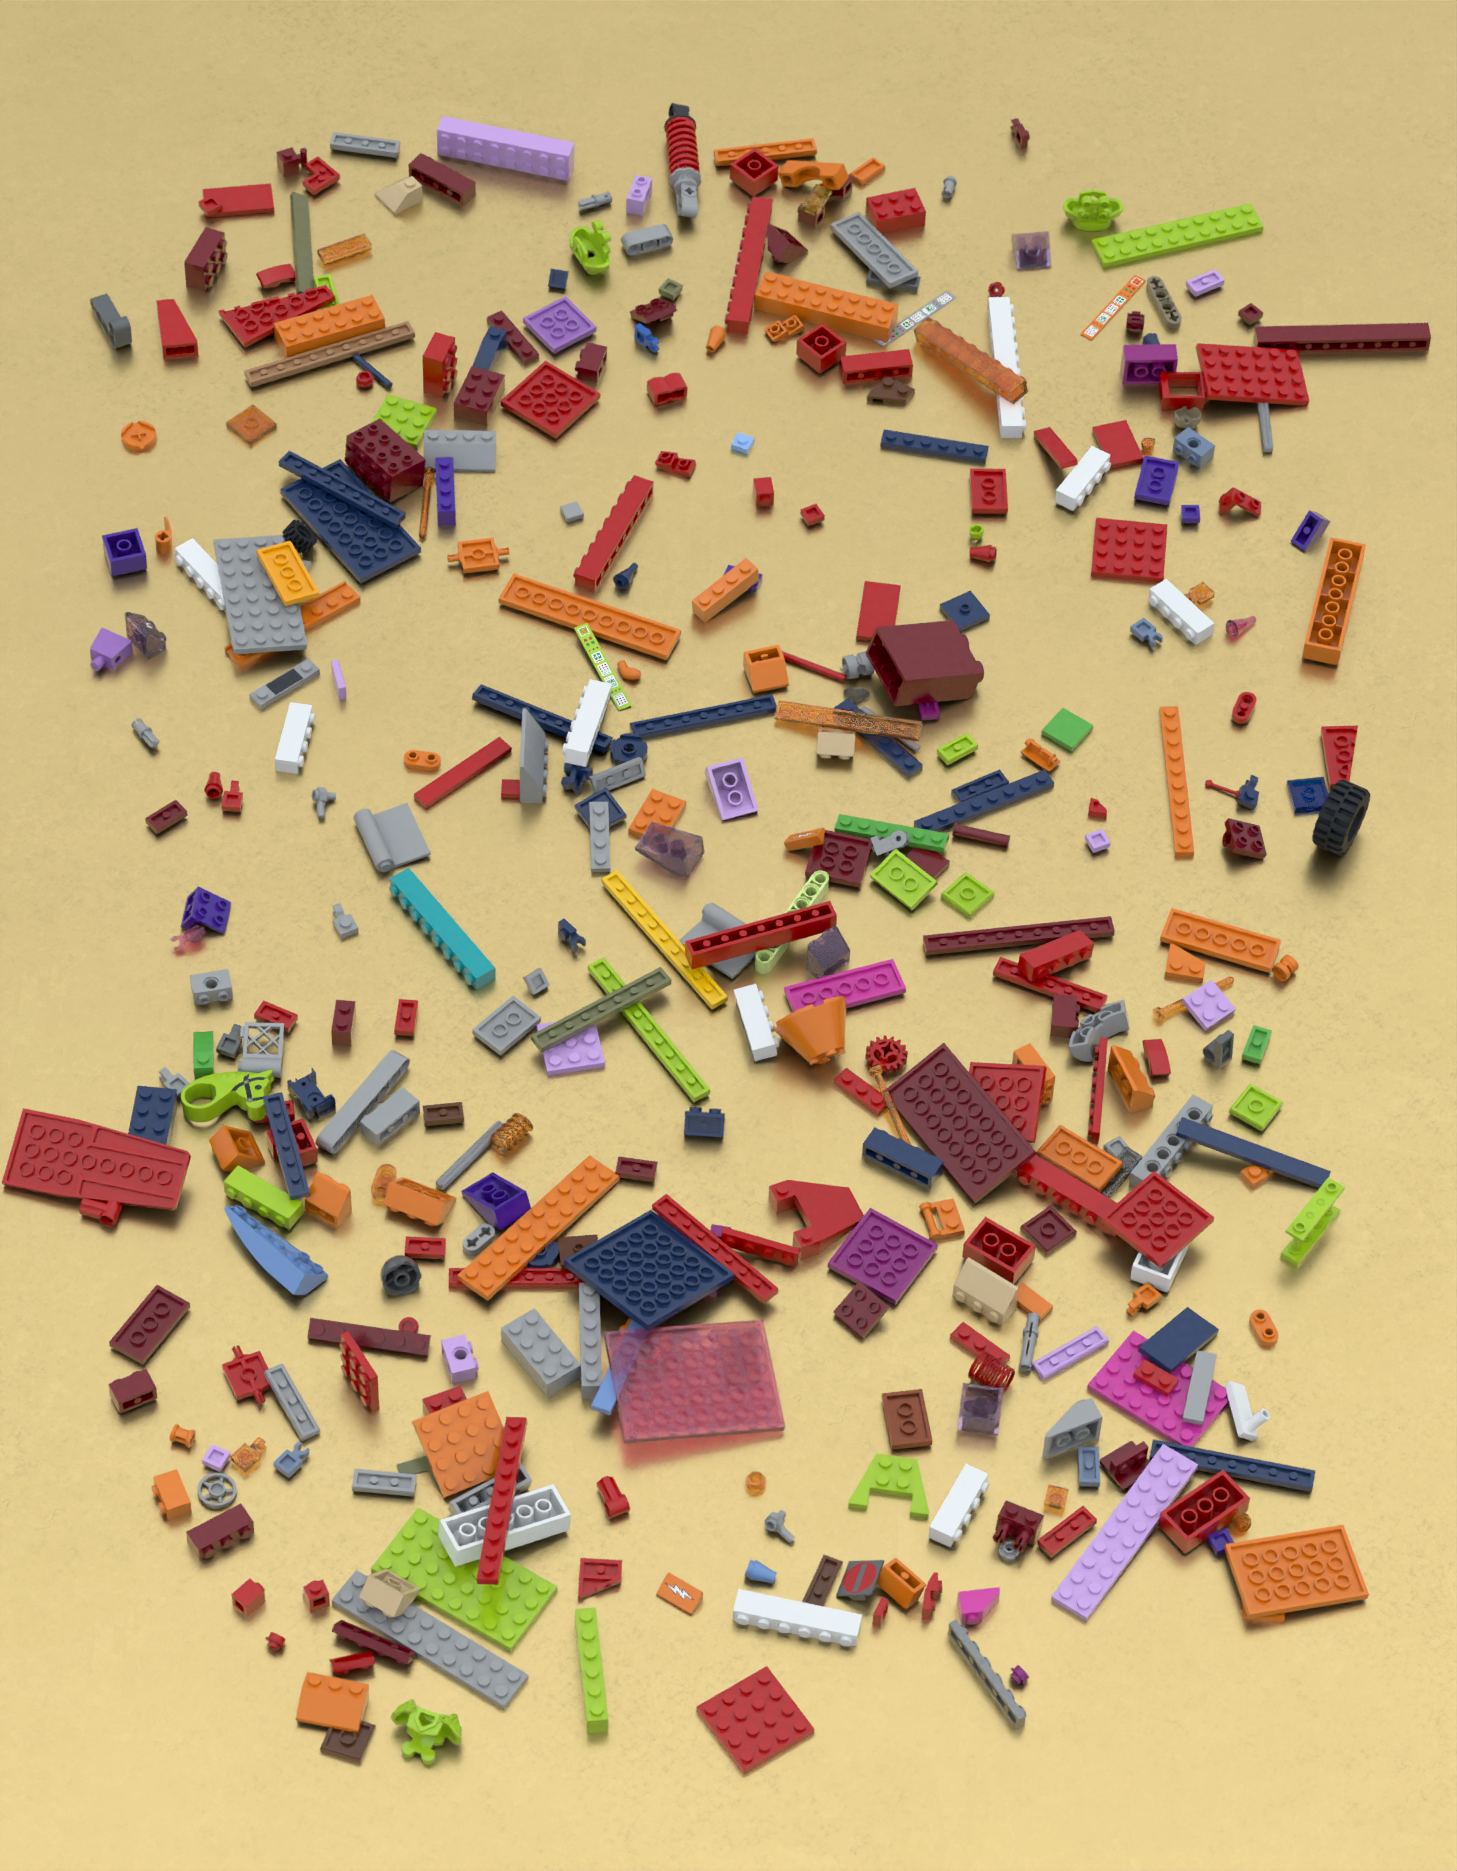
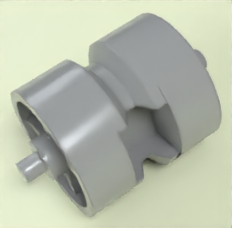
[840,651,874,680]

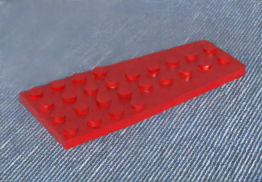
[2,1108,191,1210]

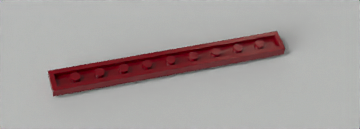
[923,916,1115,955]

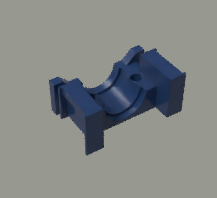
[287,1068,336,1120]

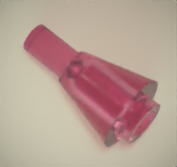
[1226,616,1256,637]

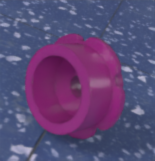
[1010,1665,1029,1684]

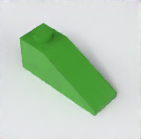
[193,1031,214,1080]

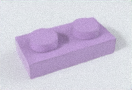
[1186,269,1225,297]

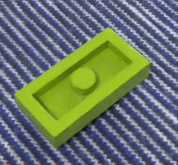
[937,733,978,765]

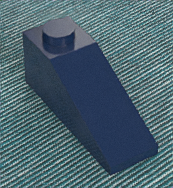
[472,326,507,371]

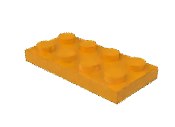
[256,541,319,606]

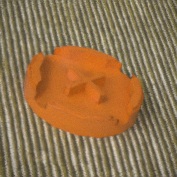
[121,421,157,451]

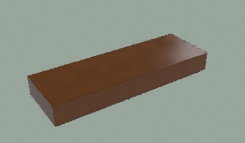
[802,1555,843,1607]

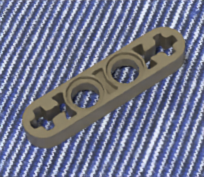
[1146,276,1182,329]

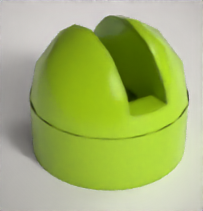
[969,525,984,540]

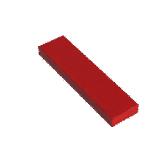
[1034,427,1078,469]

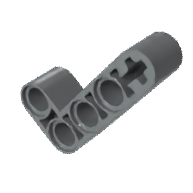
[90,293,132,349]

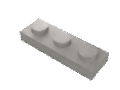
[589,757,646,793]
[352,1469,417,1496]

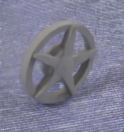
[197,1473,237,1508]

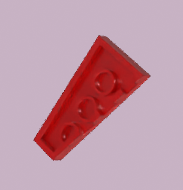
[1321,725,1358,789]

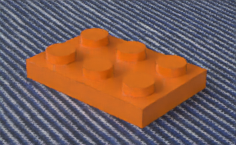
[628,789,686,846]

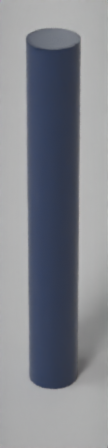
[353,354,393,389]

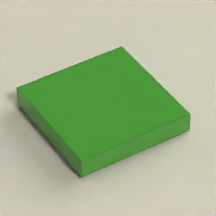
[1041,708,1093,752]

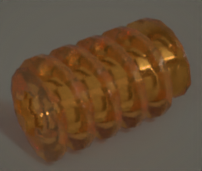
[490,1113,533,1155]

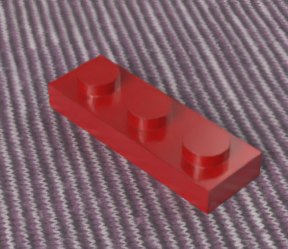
[833,1067,891,1116]
[950,1322,1010,1371]
[1037,1506,1097,1558]

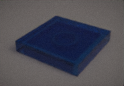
[1286,777,1328,813]

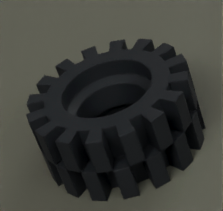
[283,520,317,554]

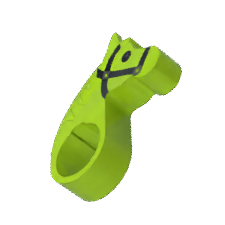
[181,1070,274,1122]

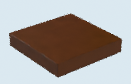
[320,1721,376,1764]

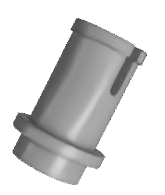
[941,176,957,198]

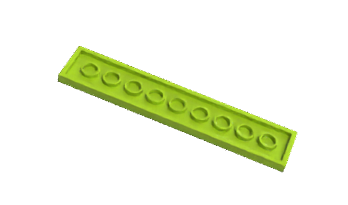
[1091,203,1264,268]

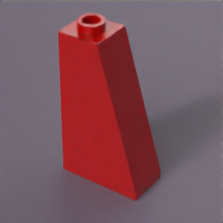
[156,299,198,358]

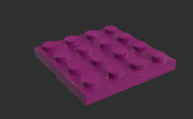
[827,1208,938,1305]

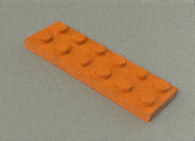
[1160,908,1281,973]

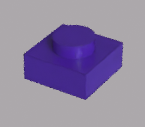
[1181,505,1200,523]
[1207,1528,1235,1556]

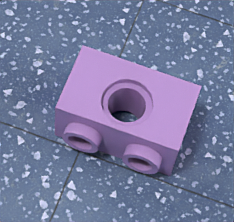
[626,175,652,216]
[441,1334,479,1384]

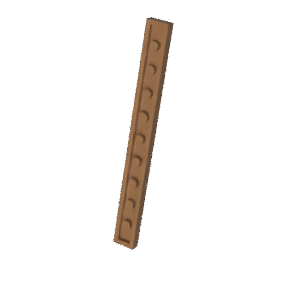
[244,321,415,387]

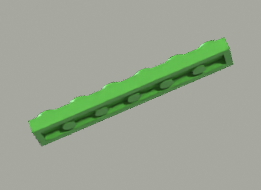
[834,814,949,853]

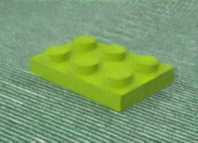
[870,849,938,911]

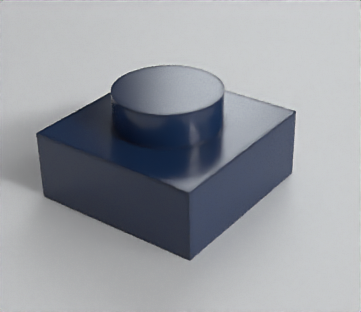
[548,268,569,289]

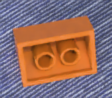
[1108,1045,1155,1114]
[383,1177,457,1226]
[296,1672,369,1733]

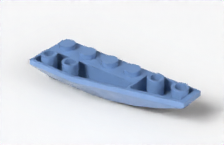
[224,1205,329,1295]

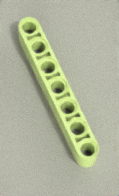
[755,871,829,974]

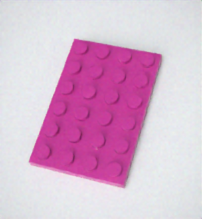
[1087,1330,1229,1447]

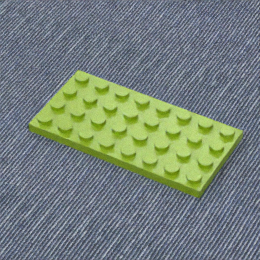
[371,1507,557,1652]

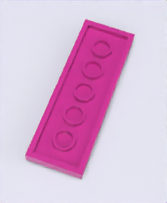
[784,959,906,1012]

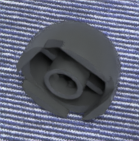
[380,1255,422,1296]

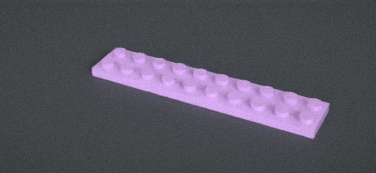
[1051,1444,1198,1621]

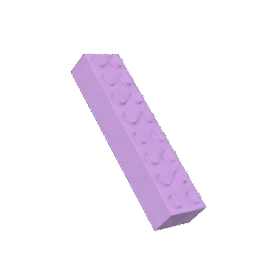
[437,116,574,181]

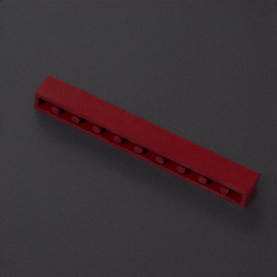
[1253,323,1431,353]

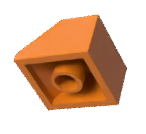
[209,1125,265,1172]

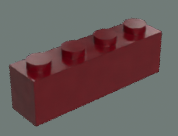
[408,153,476,206]

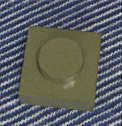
[659,278,683,300]

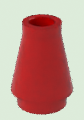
[969,545,997,563]
[204,772,223,799]

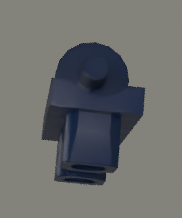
[561,763,593,794]

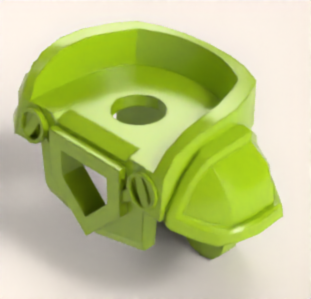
[1063,189,1123,231]
[569,220,611,275]
[391,1699,462,1765]

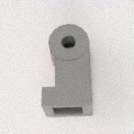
[870,830,910,856]

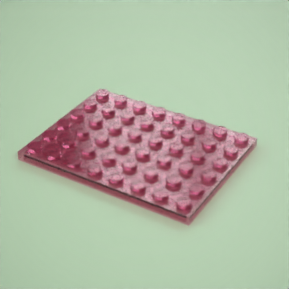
[604,1320,785,1443]

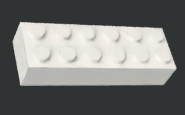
[438,1484,571,1567]

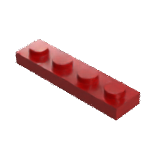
[720,1227,801,1267]

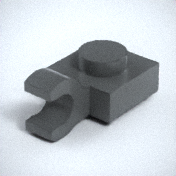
[216,1024,242,1058]

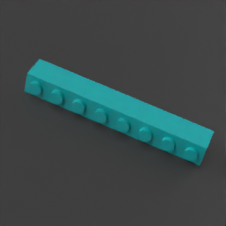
[389,868,496,990]

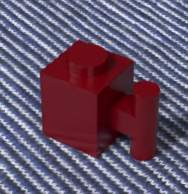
[276,147,308,178]

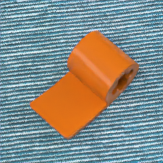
[155,517,172,554]

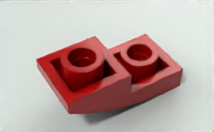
[256,264,295,288]
[655,451,696,477]
[1142,1039,1171,1077]
[922,1572,942,1620]

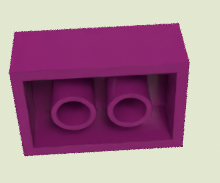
[1120,344,1178,385]

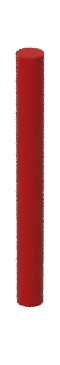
[782,651,847,682]

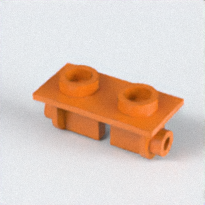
[1020,738,1061,772]

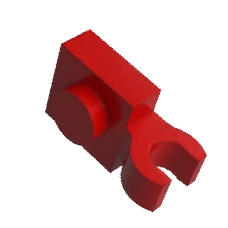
[221,780,243,812]

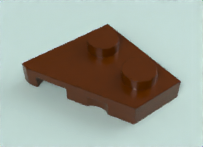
[867,375,915,405]

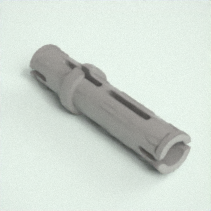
[1019,1313,1040,1371]

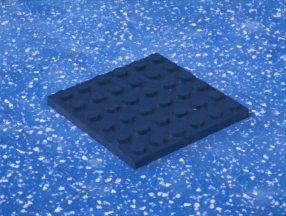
[564,1210,735,1331]

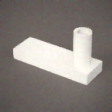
[1225,1381,1270,1441]

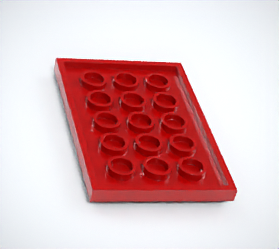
[1196,343,1310,406]

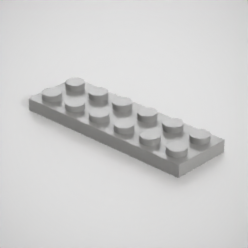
[831,212,918,288]

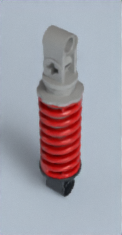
[664,103,701,218]

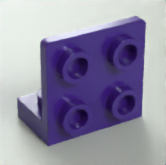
[181,886,231,933]

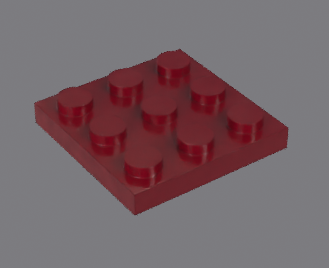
[805,828,873,888]

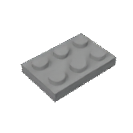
[472,996,541,1056]

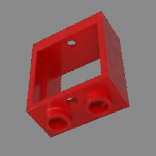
[1158,372,1208,410]

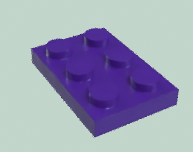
[1134,456,1180,506]

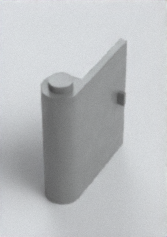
[354,803,431,872]
[679,903,756,979]

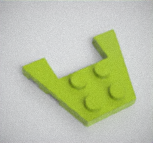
[848,1453,929,1519]

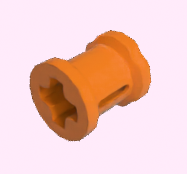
[170,1424,196,1448]

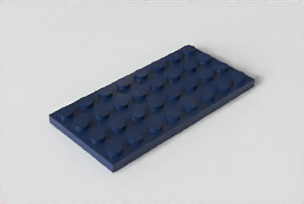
[280,459,421,584]

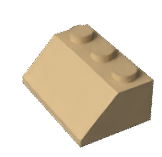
[952,1257,1019,1326]

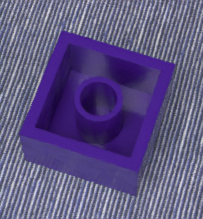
[102,528,147,576]

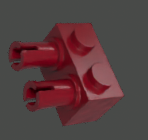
[993,1500,1044,1552]

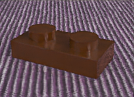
[423,1102,464,1126]

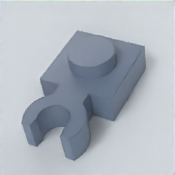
[1130,618,1163,648]
[273,1442,310,1478]

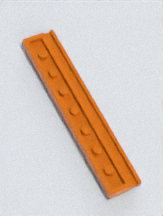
[224,581,360,668]

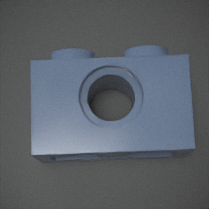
[1173,427,1215,469]

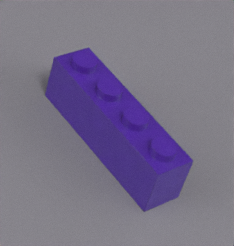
[435,457,456,526]

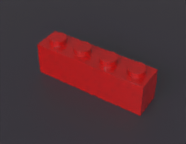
[839,349,913,384]
[1017,930,1094,982]

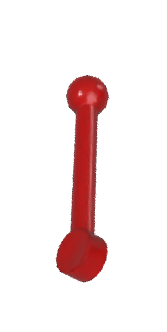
[1205,780,1239,798]

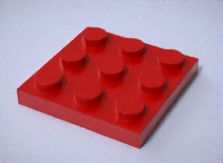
[340,1331,379,1412]

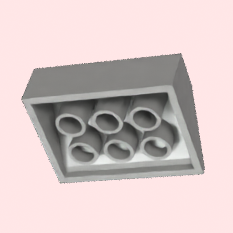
[520,709,549,803]

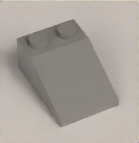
[1042,1398,1103,1459]

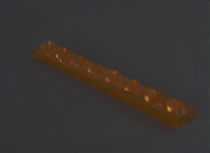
[774,700,923,742]

